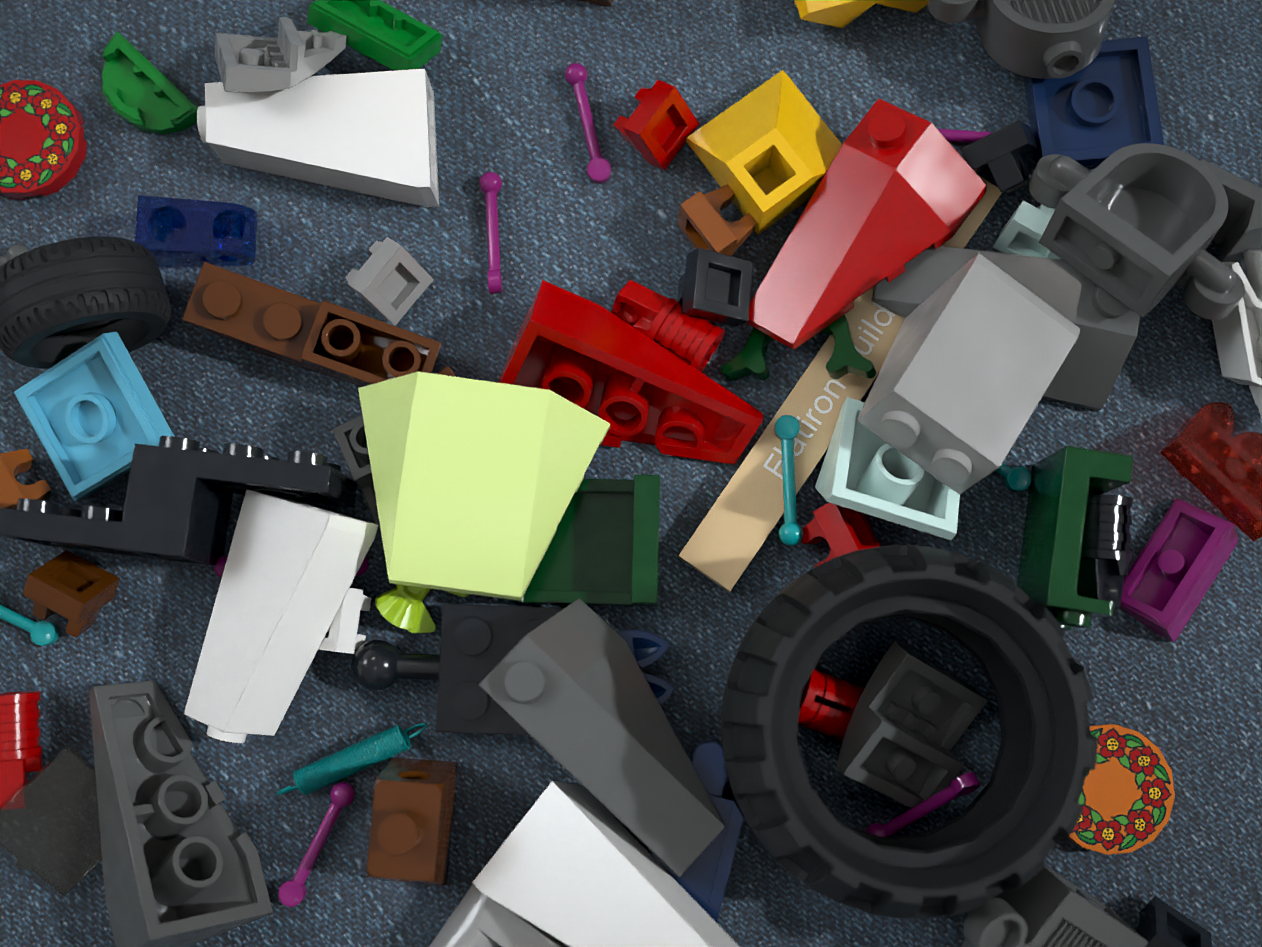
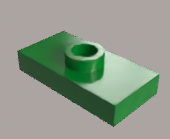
[307,0,443,71]

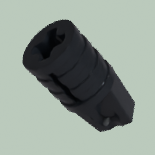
[1077,494,1133,609]

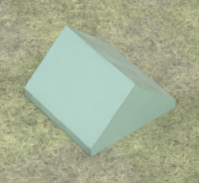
[815,397,960,540]

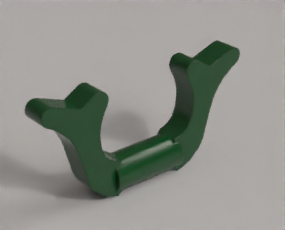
[721,315,876,381]

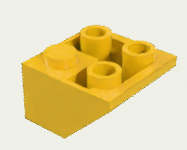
[686,70,842,235]

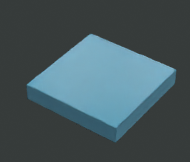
[14,332,175,501]

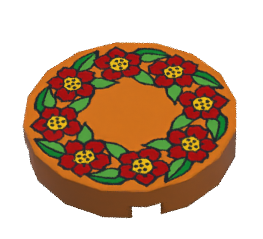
[1067,724,1175,855]

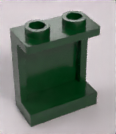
[1017,446,1133,631]
[502,475,660,607]

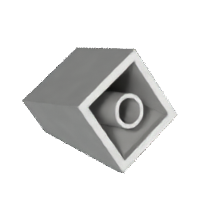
[857,253,1081,494]

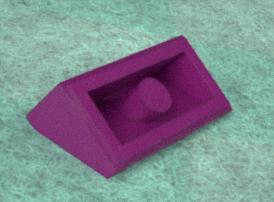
[1120,498,1238,642]

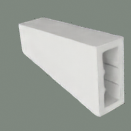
[197,69,439,207]
[184,489,378,743]
[472,781,739,947]

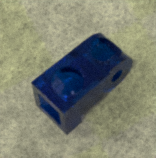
[135,195,258,267]

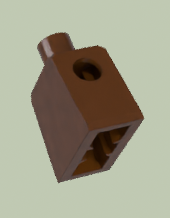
[367,757,458,886]

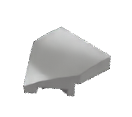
[214,17,346,92]

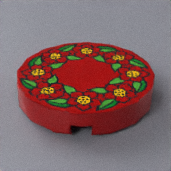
[0,80,87,200]

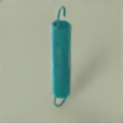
[275,723,427,796]

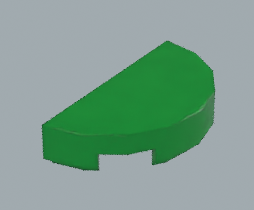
[101,31,198,135]

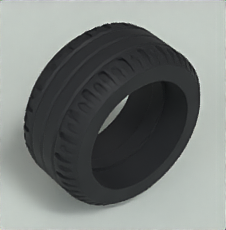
[0,236,171,369]

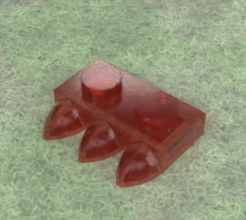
[1160,402,1262,542]

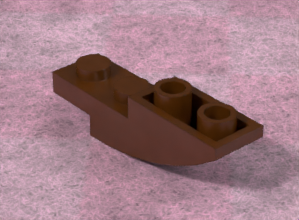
[182,262,442,387]

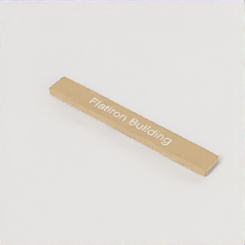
[678,174,1002,592]

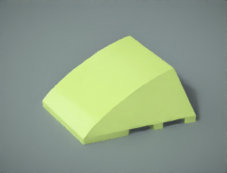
[358,372,610,601]

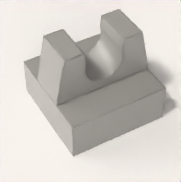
[345,237,434,326]

